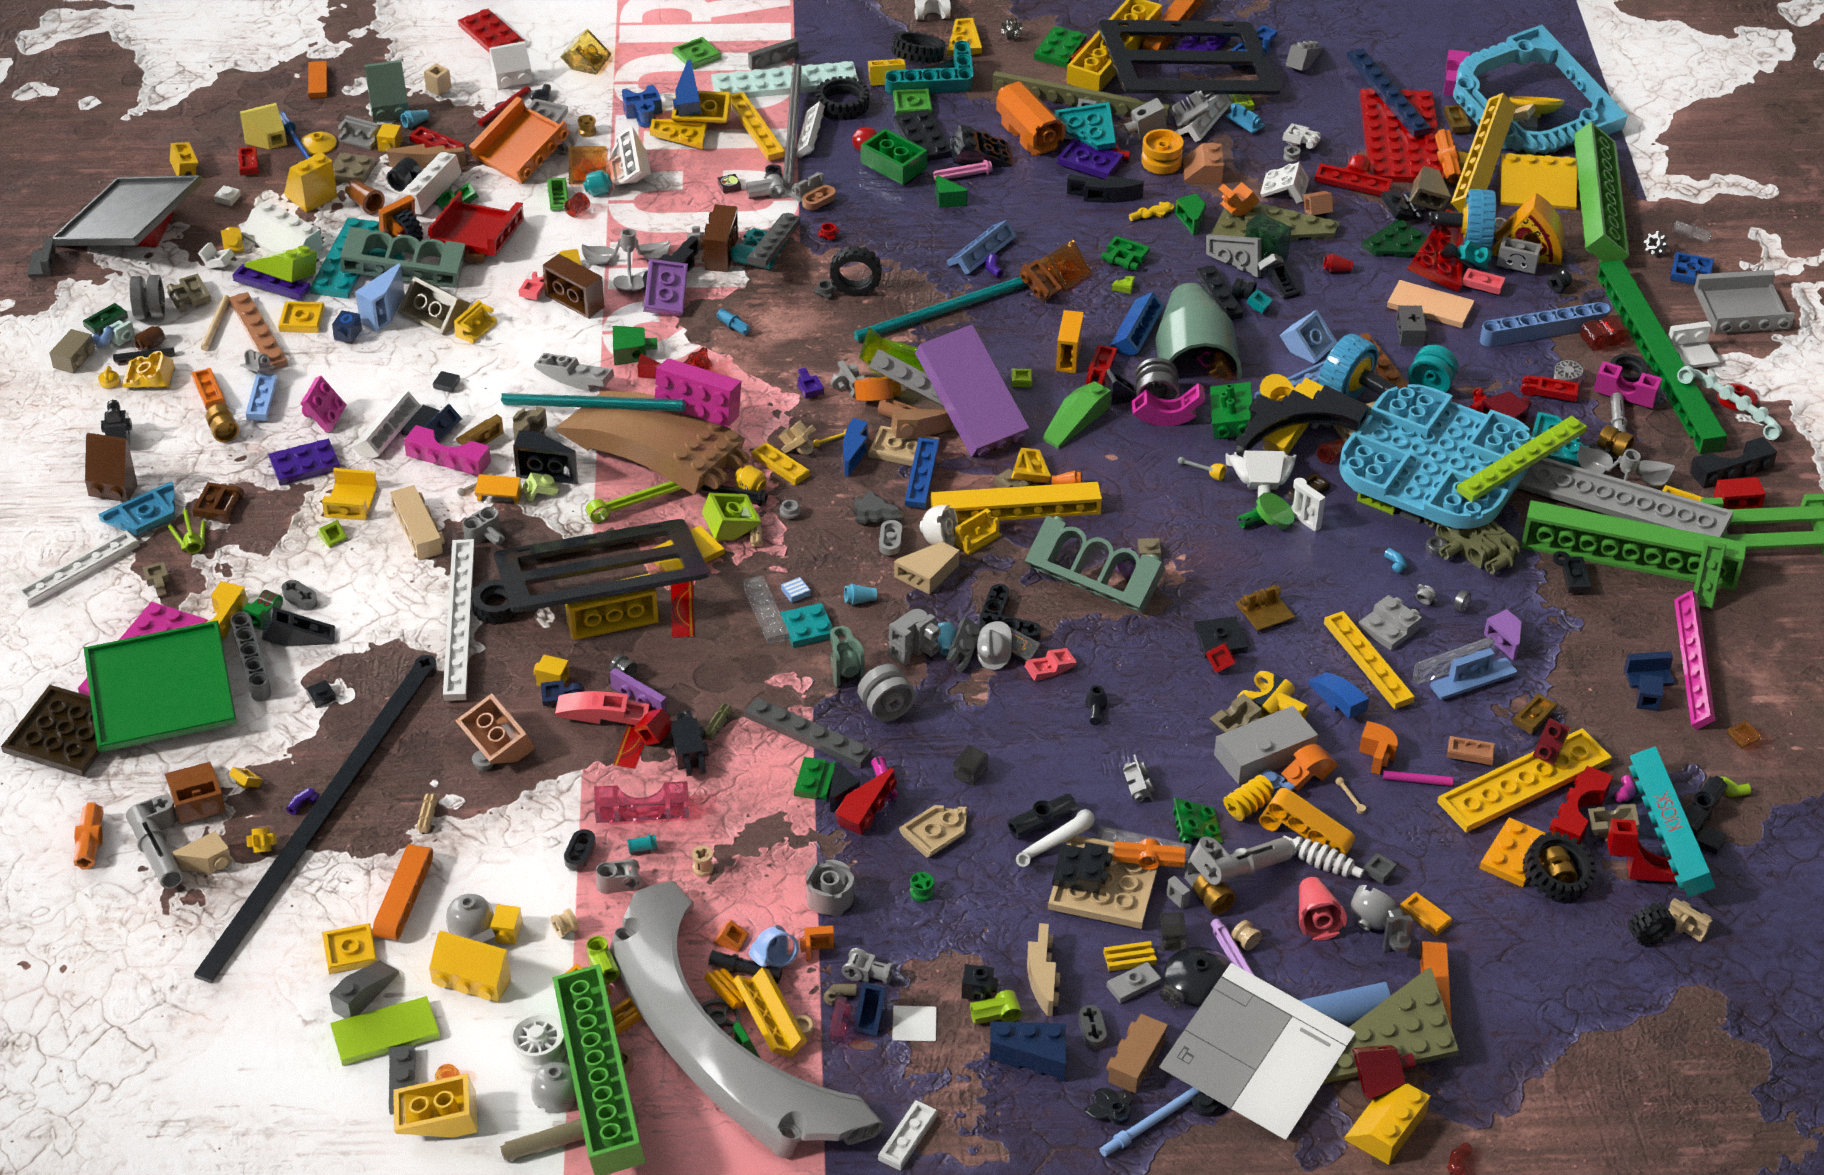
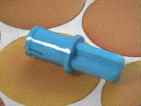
[716,308,751,336]

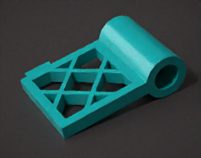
[730,228,789,270]

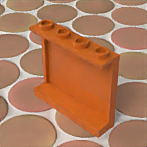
[469,96,570,184]

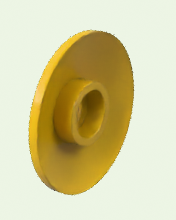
[300,132,337,155]

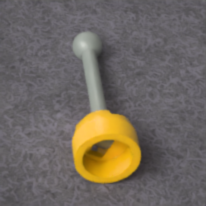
[1178,457,1226,481]

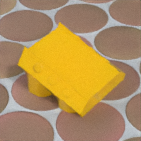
[122,351,175,388]

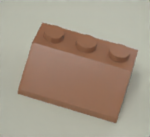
[455,693,535,764]

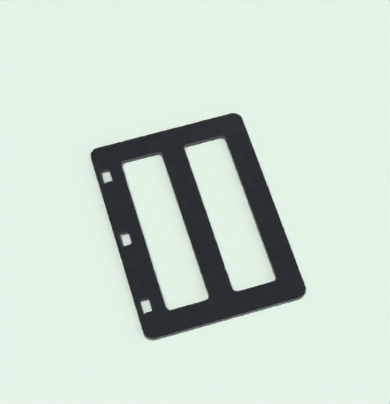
[1098,20,1281,95]
[494,519,709,612]

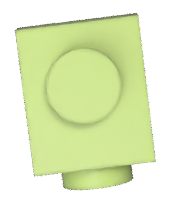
[522,473,559,501]

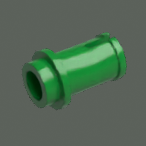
[1237,507,1263,528]

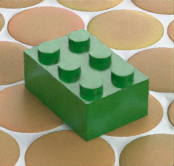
[861,128,927,185]

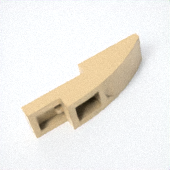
[1027,923,1060,1017]

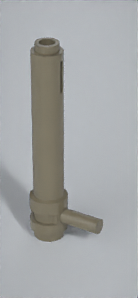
[500,1104,639,1162]

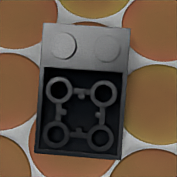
[950,124,1012,168]

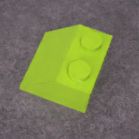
[702,493,761,541]

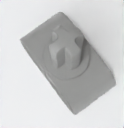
[462,507,505,546]

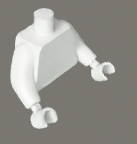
[1226,451,1296,498]

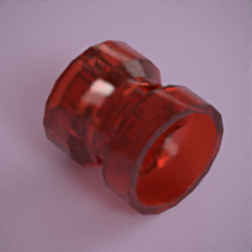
[564,192,590,218]

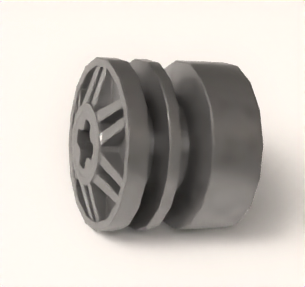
[1135,358,1180,400]

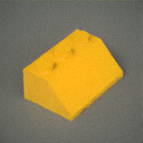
[671,91,731,123]
[429,931,511,1003]
[1344,1084,1430,1165]

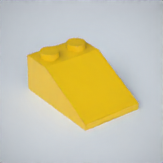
[394,1073,478,1138]

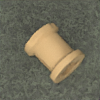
[692,845,714,877]

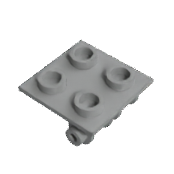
[1169,90,1210,127]

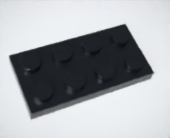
[894,110,952,162]

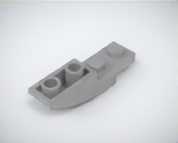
[533,353,614,391]

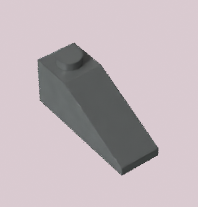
[329,960,399,1019]

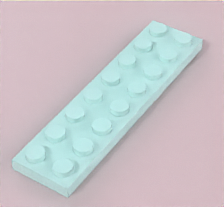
[711,61,858,98]

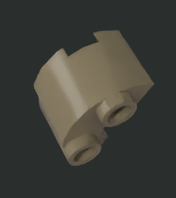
[513,407,547,442]
[1210,693,1262,733]
[1588,804,1640,842]

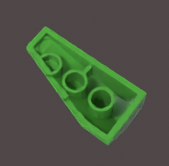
[1042,381,1111,449]

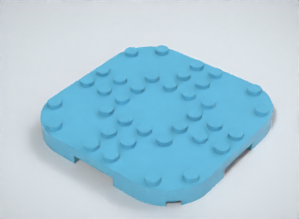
[1339,384,1535,530]

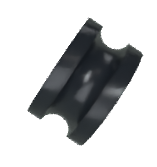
[765,164,782,178]

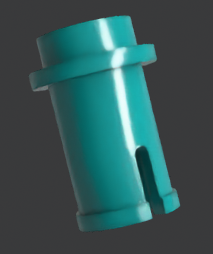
[627,833,658,854]

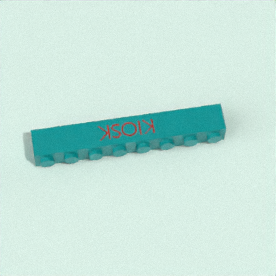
[1629,746,1716,898]

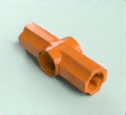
[1435,129,1462,183]
[73,802,104,870]
[1113,838,1186,870]

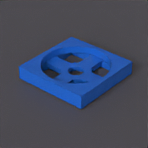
[1670,252,1714,285]

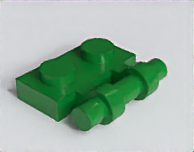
[1101,235,1150,271]

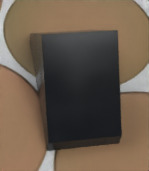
[1105,369,1137,405]
[830,762,860,812]

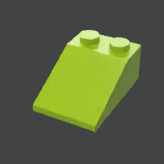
[244,246,317,283]

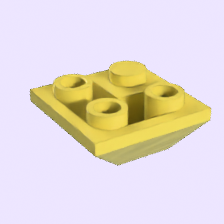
[240,103,287,149]

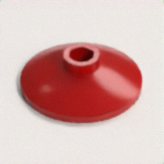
[1716,383,1758,411]

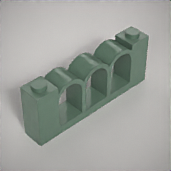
[340,227,466,288]
[1025,516,1166,614]

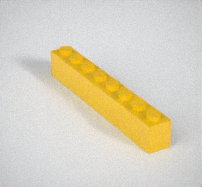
[1451,93,1516,213]
[931,482,1102,523]

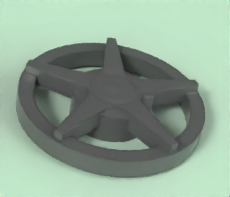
[701,999,740,1036]

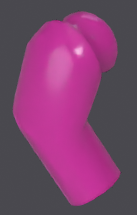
[1614,775,1636,803]

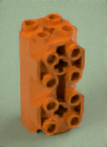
[996,81,1066,156]

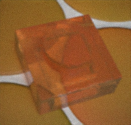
[1727,720,1761,749]

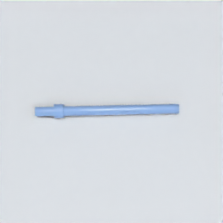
[1100,1087,1201,1157]

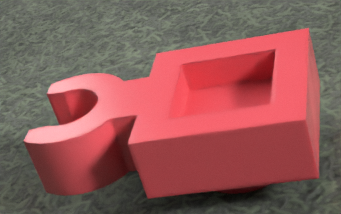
[518,271,545,300]

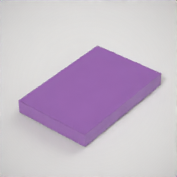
[643,259,688,317]

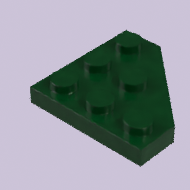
[1361,219,1428,258]

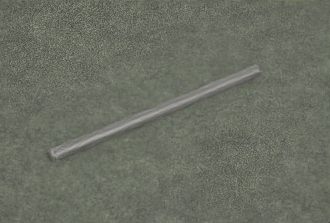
[783,63,802,189]

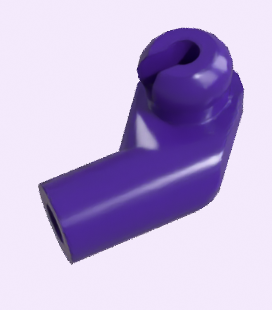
[985,253,1003,278]
[286,787,320,815]

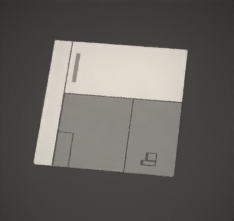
[1159,963,1355,1139]

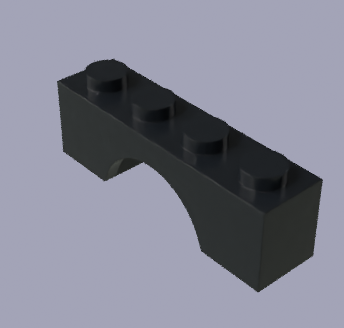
[1690,437,1777,488]

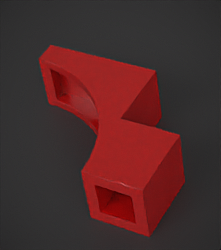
[1607,819,1678,882]

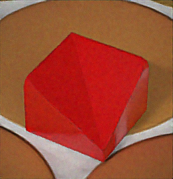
[637,354,661,378]

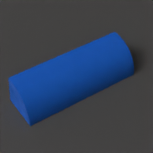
[1109,292,1164,355]

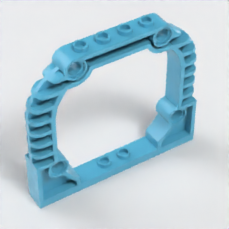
[1453,25,1628,154]

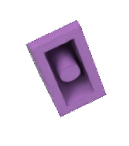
[1484,609,1521,660]

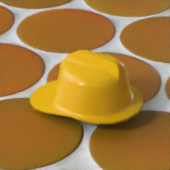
[1260,374,1295,401]

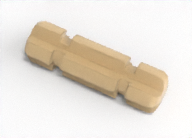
[750,513,763,548]
[417,793,438,833]

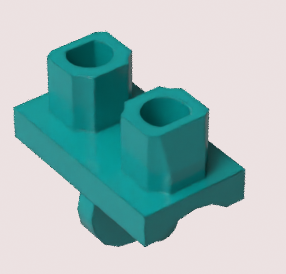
[1457,240,1493,270]

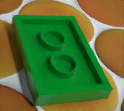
[1034,26,1087,68]

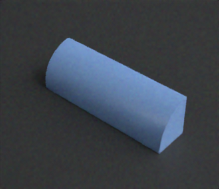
[1299,982,1391,1027]

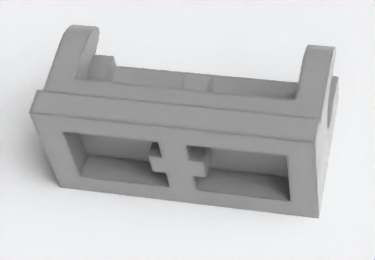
[338,115,380,150]

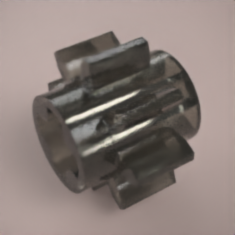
[1001,18,1023,40]

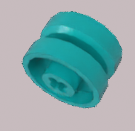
[1407,345,1459,393]

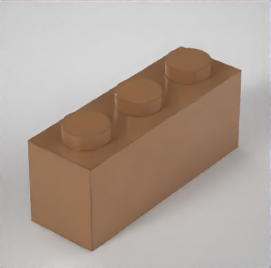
[1106,1014,1168,1094]

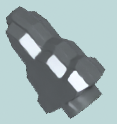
[853,491,905,525]

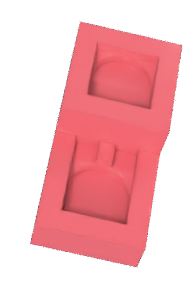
[1025,648,1077,681]

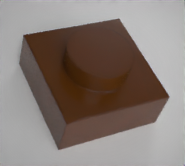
[465,250,486,264]

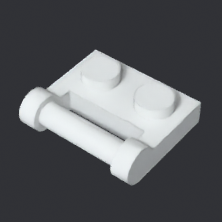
[1291,478,1325,532]

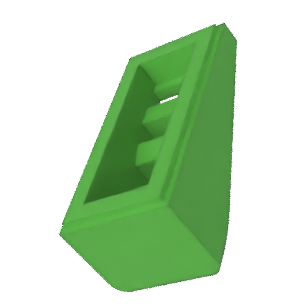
[547,178,569,211]

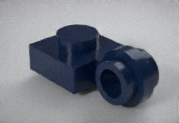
[541,680,585,706]

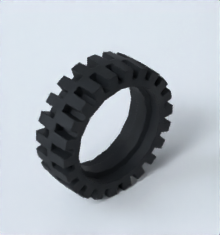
[891,31,946,64]
[815,76,869,121]
[1522,832,1596,902]

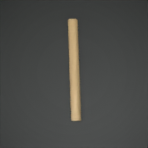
[201,295,230,351]

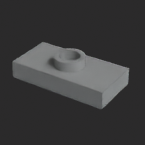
[1106,962,1161,1003]

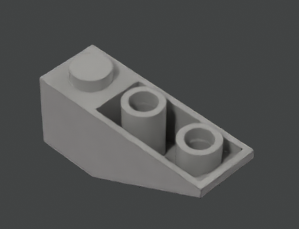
[1285,40,1324,71]

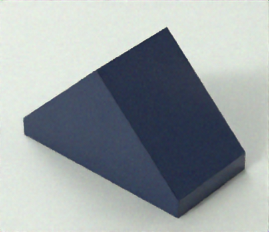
[853,982,887,1036]

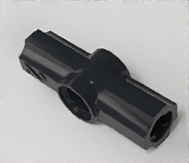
[1685,775,1728,836]
[1007,793,1077,838]

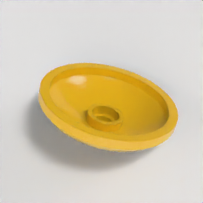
[1509,96,1565,118]

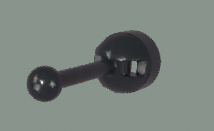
[1441,241,1480,271]

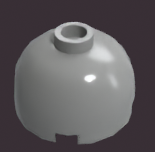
[1351,885,1400,931]
[446,893,494,939]
[531,1062,577,1114]

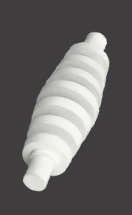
[1283,835,1364,878]

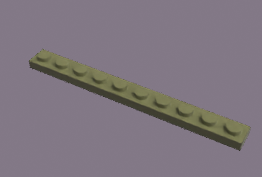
[992,71,1170,124]

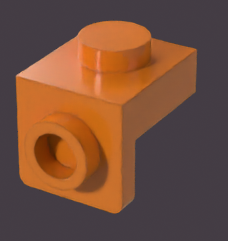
[800,926,834,961]

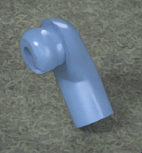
[92,326,114,348]

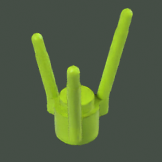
[168,509,206,554]

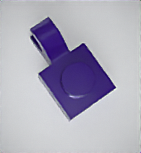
[798,367,824,399]

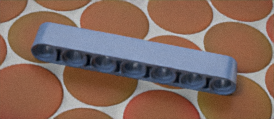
[1480,302,1610,347]

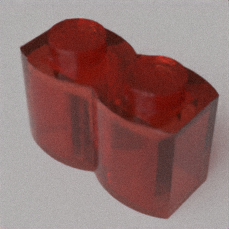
[1580,315,1629,351]

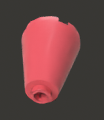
[1299,877,1347,941]

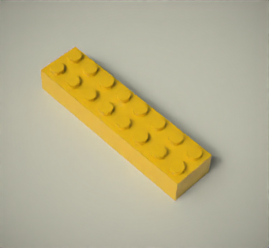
[1066,0,1162,92]

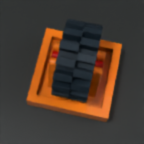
[378,195,424,242]

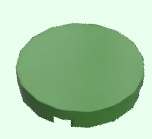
[1256,492,1295,529]

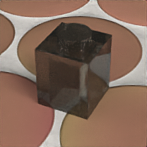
[953,745,988,787]
[1158,912,1187,951]

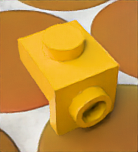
[221,227,244,253]

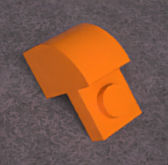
[1218,182,1260,216]
[854,376,901,401]
[1359,721,1398,775]
[1281,744,1338,791]

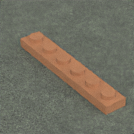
[229,292,288,371]

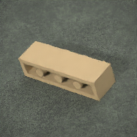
[390,485,445,560]

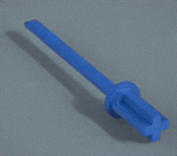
[279,111,310,159]

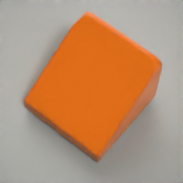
[713,919,749,952]

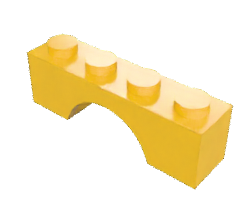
[190,581,248,640]

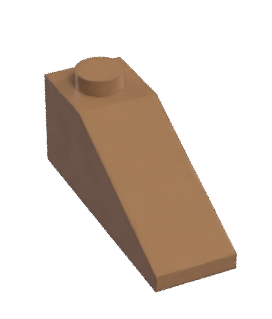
[891,409,952,439]

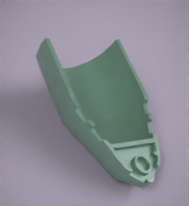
[1156,283,1242,379]

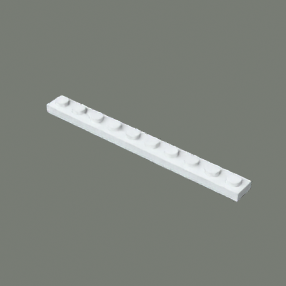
[443,539,475,701]

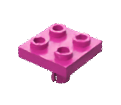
[300,376,347,433]

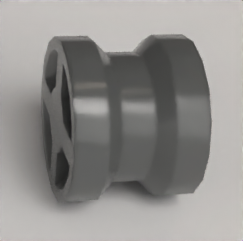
[609,654,638,678]

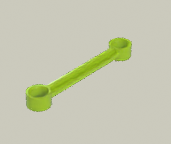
[585,481,701,523]

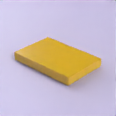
[652,525,725,572]

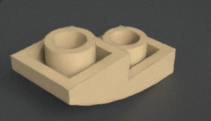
[1512,103,1536,123]

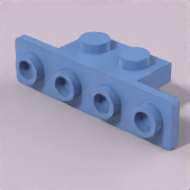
[1430,648,1517,700]

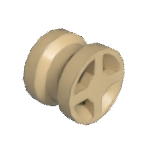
[550,908,579,938]
[1231,920,1262,951]

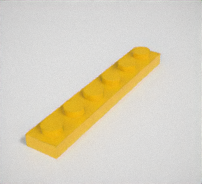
[730,92,785,161]
[1324,611,1415,710]

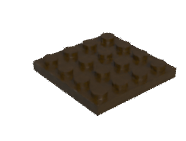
[1,685,101,776]

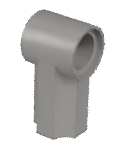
[746,174,785,199]

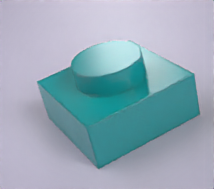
[1246,289,1273,314]

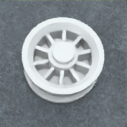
[509,1013,567,1072]

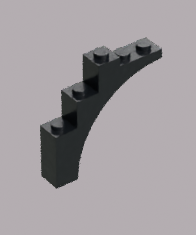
[1235,385,1369,457]

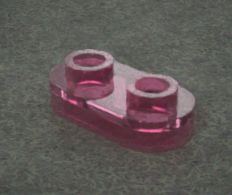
[829,997,852,1042]

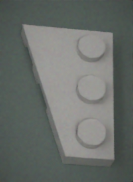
[1206,234,1261,278]

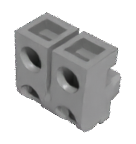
[888,609,941,666]

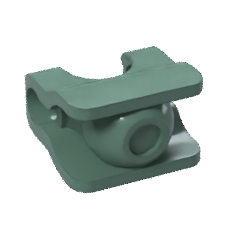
[830,626,865,687]

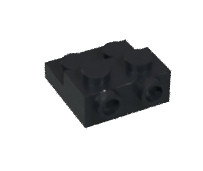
[1052,842,1112,894]

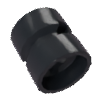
[386,157,421,192]

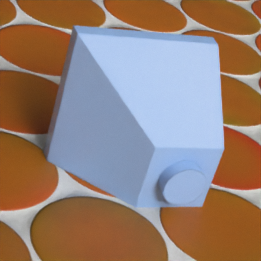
[1280,310,1337,364]

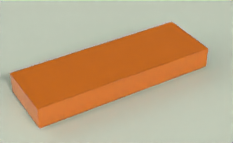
[308,61,327,99]
[191,368,226,410]

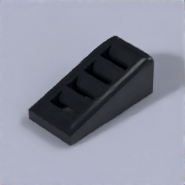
[1266,262,1301,299]

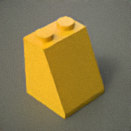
[284,152,338,213]

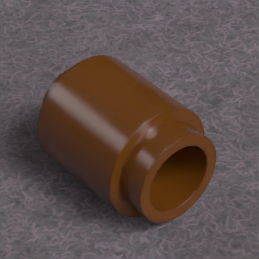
[134,326,165,351]

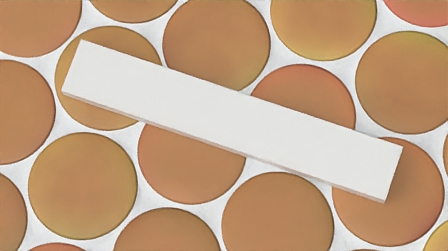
[16,530,140,608]

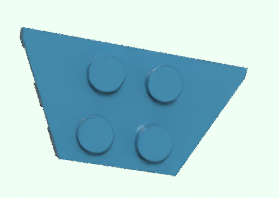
[98,481,175,535]

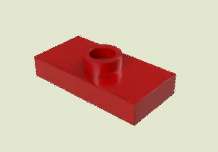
[238,146,259,176]

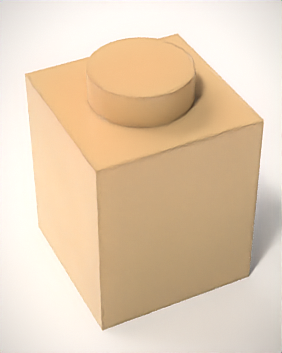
[424,63,452,96]

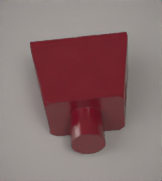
[1480,391,1532,423]
[1352,1045,1416,1099]

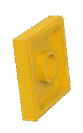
[278,301,325,333]
[322,923,377,974]

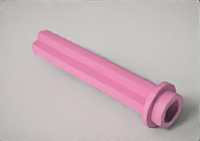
[933,160,992,180]

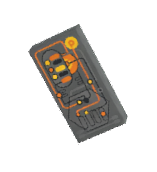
[1009,627,1041,662]

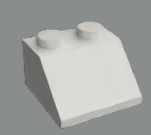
[489,41,533,90]

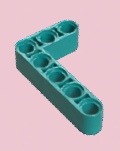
[885,40,973,95]

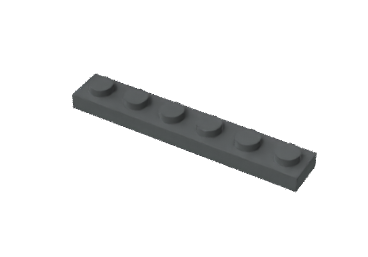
[747,213,801,268]
[745,697,872,769]

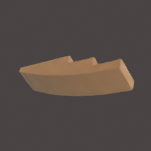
[387,144,466,169]

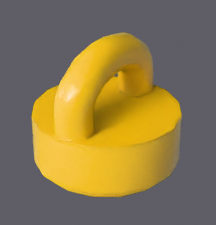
[98,366,120,389]

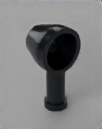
[1085,685,1108,726]

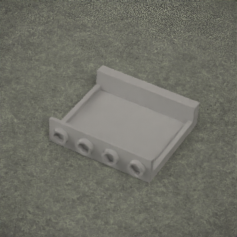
[1694,270,1795,334]

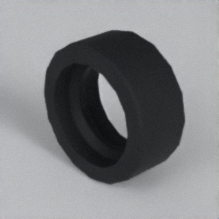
[1610,354,1648,382]

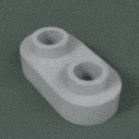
[879,520,902,556]

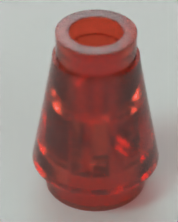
[1316,439,1345,463]

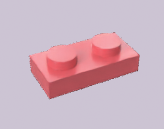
[1462,268,1505,295]

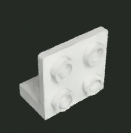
[1260,162,1309,203]
[1668,321,1719,368]

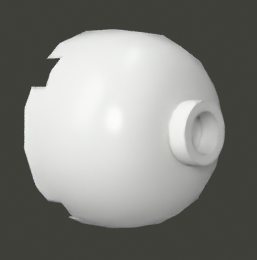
[920,505,958,546]

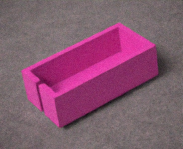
[655,358,742,427]

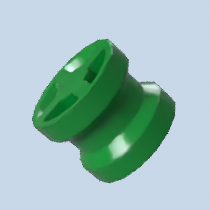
[910,872,934,902]

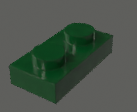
[83,303,128,334]

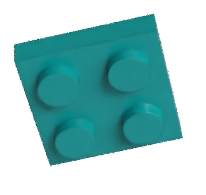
[780,603,833,648]

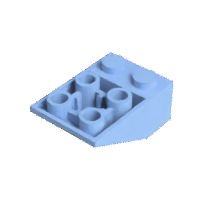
[355,263,405,332]

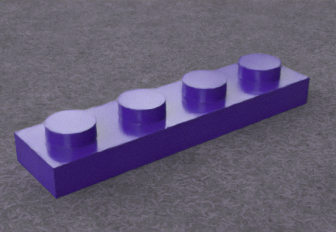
[232,264,311,300]

